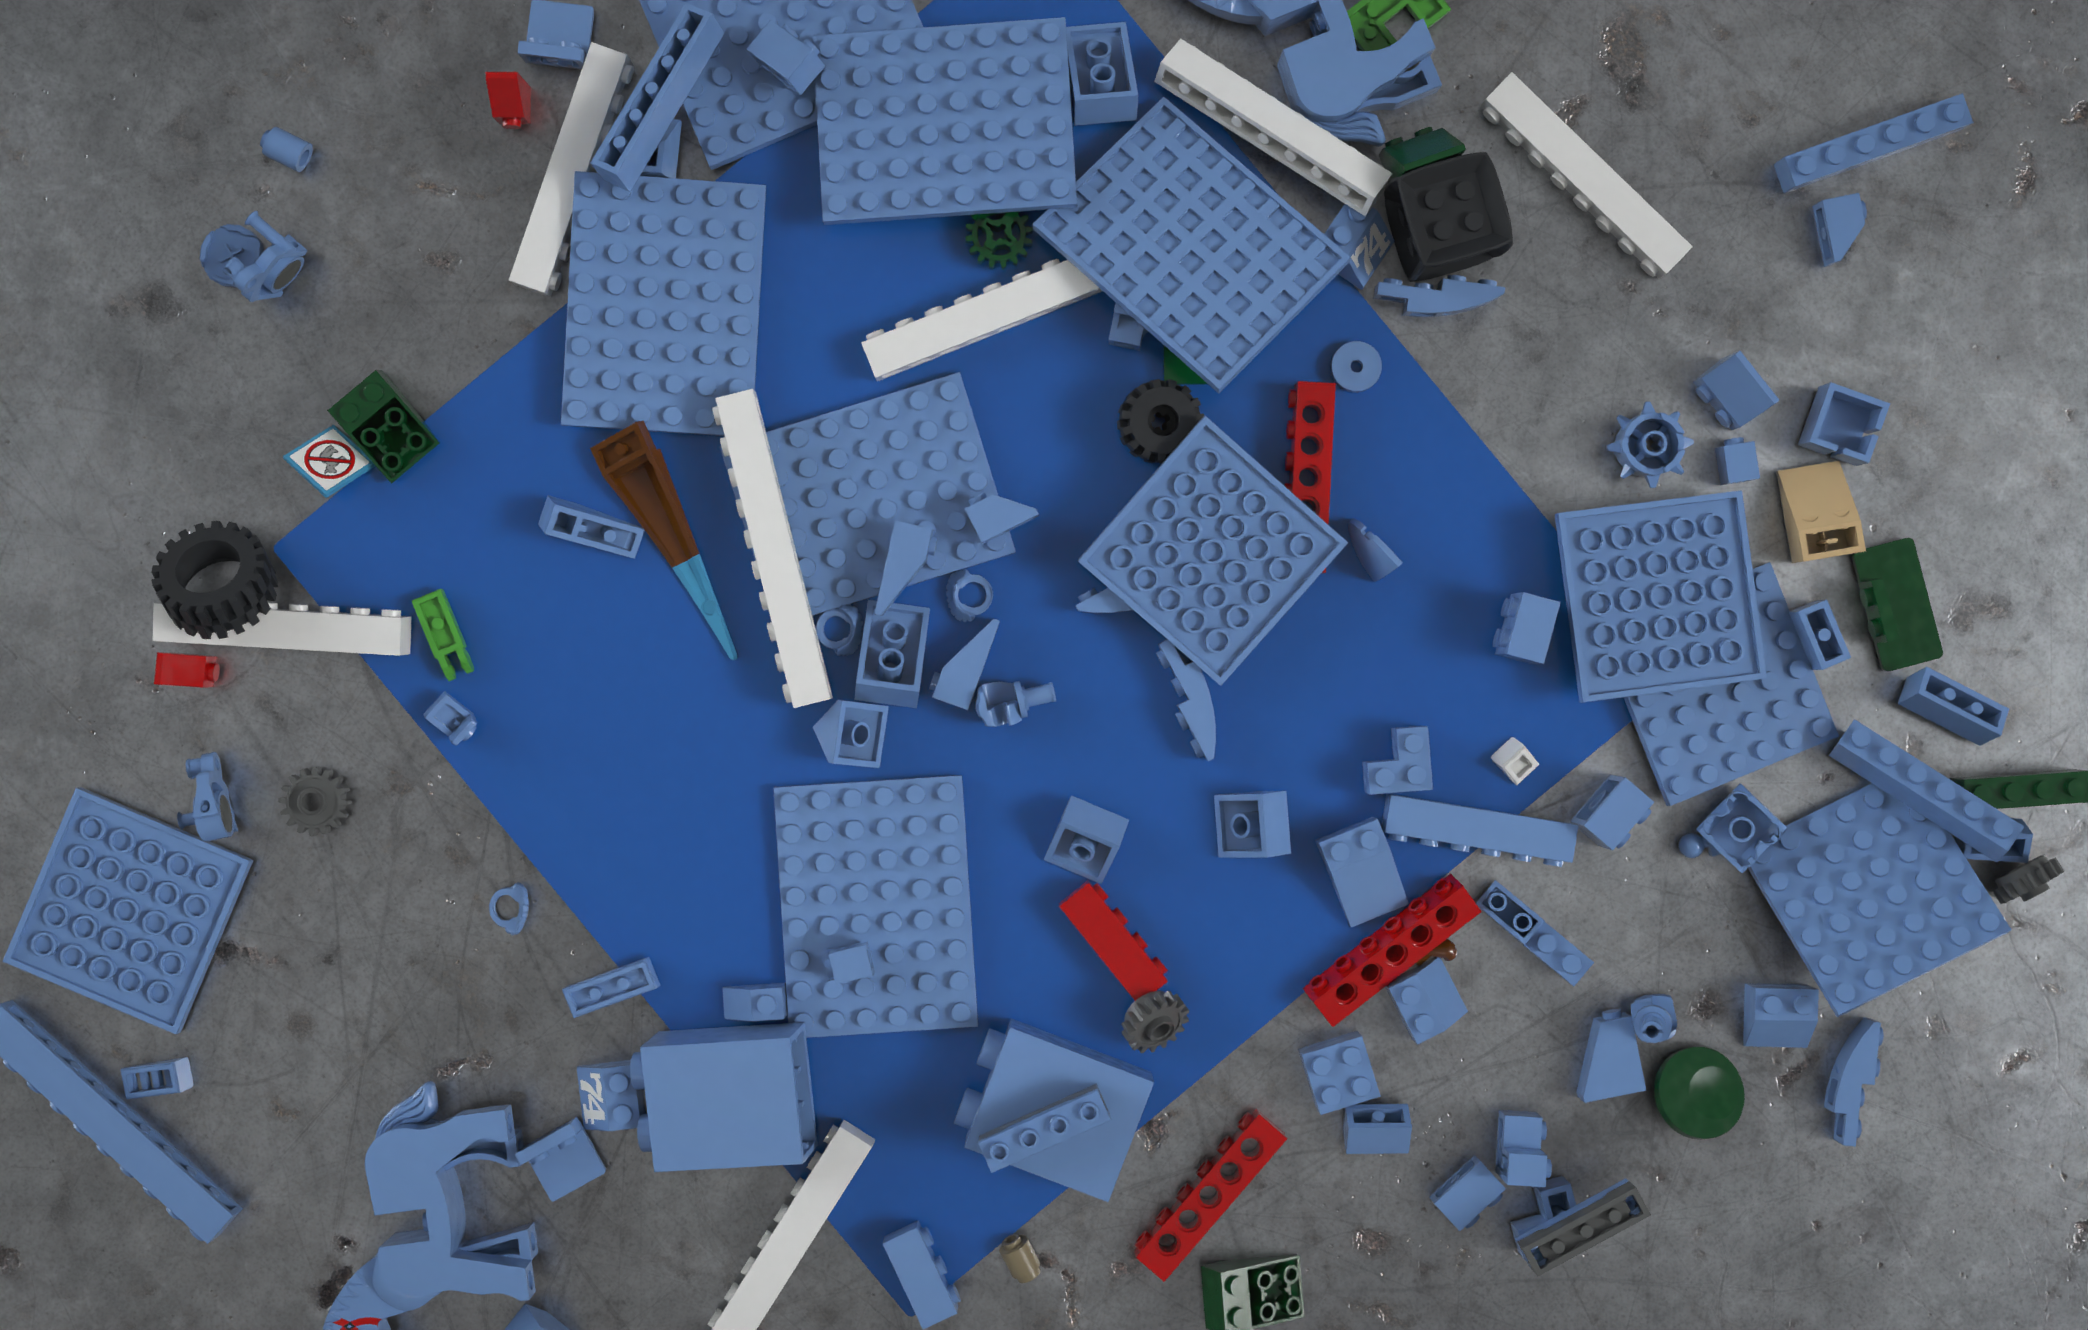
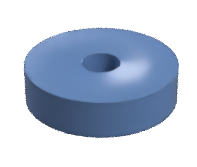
[1330,341,1382,393]

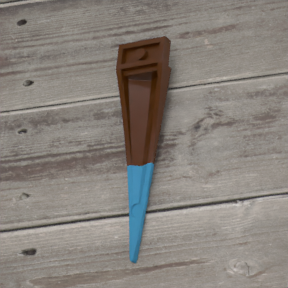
[590,421,738,660]

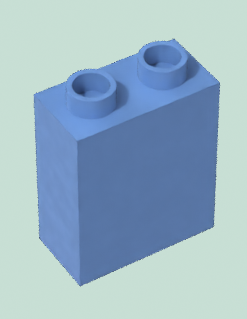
[954,1018,1154,1202]
[630,1022,818,1172]

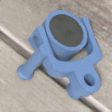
[223,211,308,302]
[177,752,238,842]

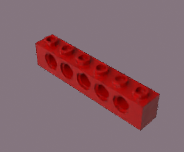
[1284,381,1336,574]
[1302,873,1482,1027]
[1134,1109,1288,1282]

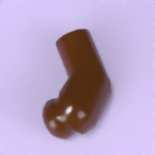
[1415,939,1457,967]

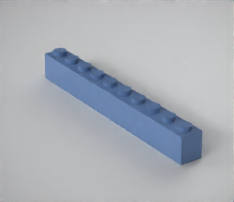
[0,1000,243,1244]

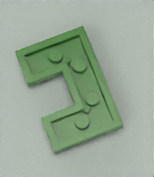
[1347,0,1451,51]

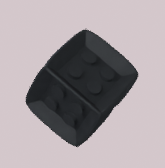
[1384,152,1513,282]

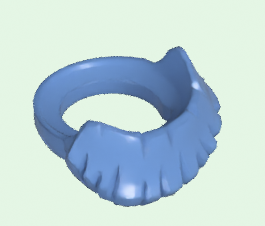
[946,569,993,622]
[816,604,863,656]
[489,882,529,935]

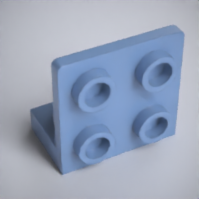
[518,0,594,69]
[515,1117,606,1202]

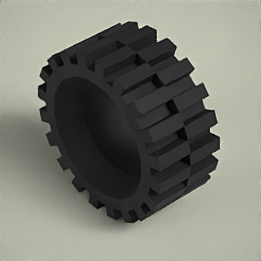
[151,521,278,639]

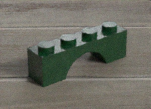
[1950,769,2088,809]

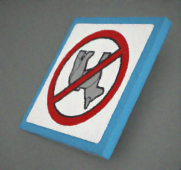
[283,424,375,498]

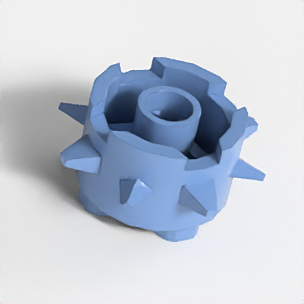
[1607,401,1694,488]

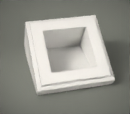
[1491,737,1539,786]

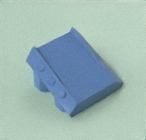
[1696,783,1787,873]

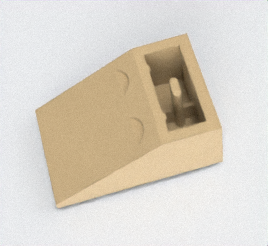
[1776,461,1866,563]

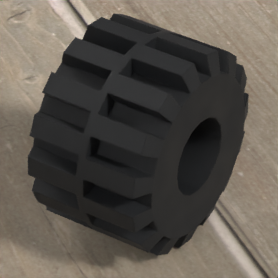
[1117,379,1204,464]

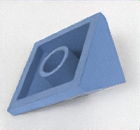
[813,700,889,768]

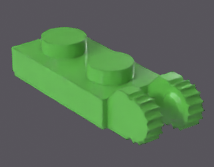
[412,589,474,681]

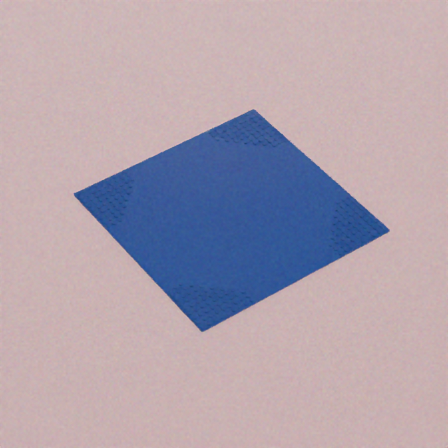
[274,0,1632,1317]

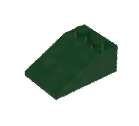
[1379,127,1466,184]

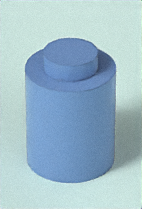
[260,127,313,172]

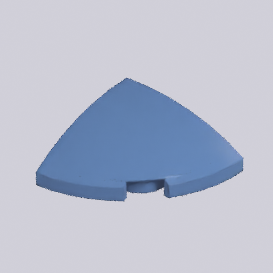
[1348,518,1403,582]

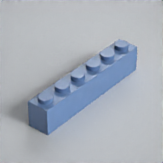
[590,3,724,192]
[1773,93,1973,193]
[1829,719,2024,863]
[1381,794,1579,867]

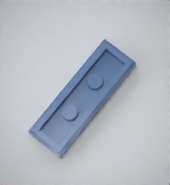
[562,957,661,1018]

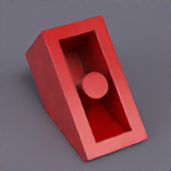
[485,72,531,129]
[154,652,220,688]

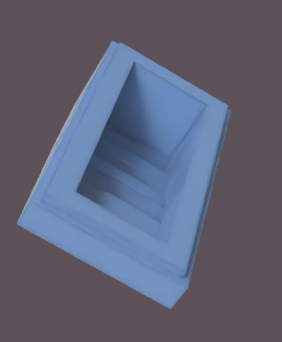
[120,1057,194,1099]

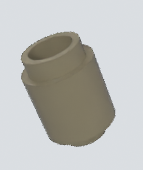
[999,1234,1041,1283]

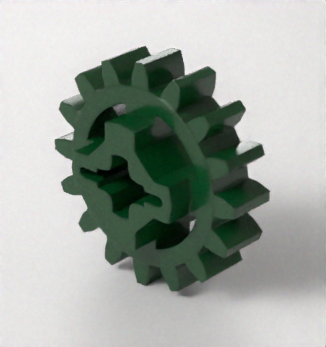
[965,211,1033,270]

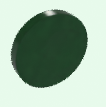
[1654,1047,1745,1140]

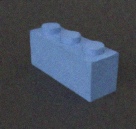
[1898,667,2009,746]
[883,1220,961,1329]

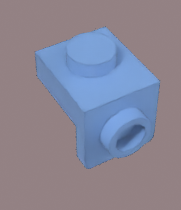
[424,691,477,746]

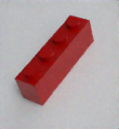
[1059,880,1168,1001]

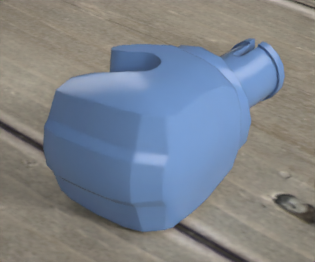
[975,681,1056,727]
[1631,994,1677,1043]

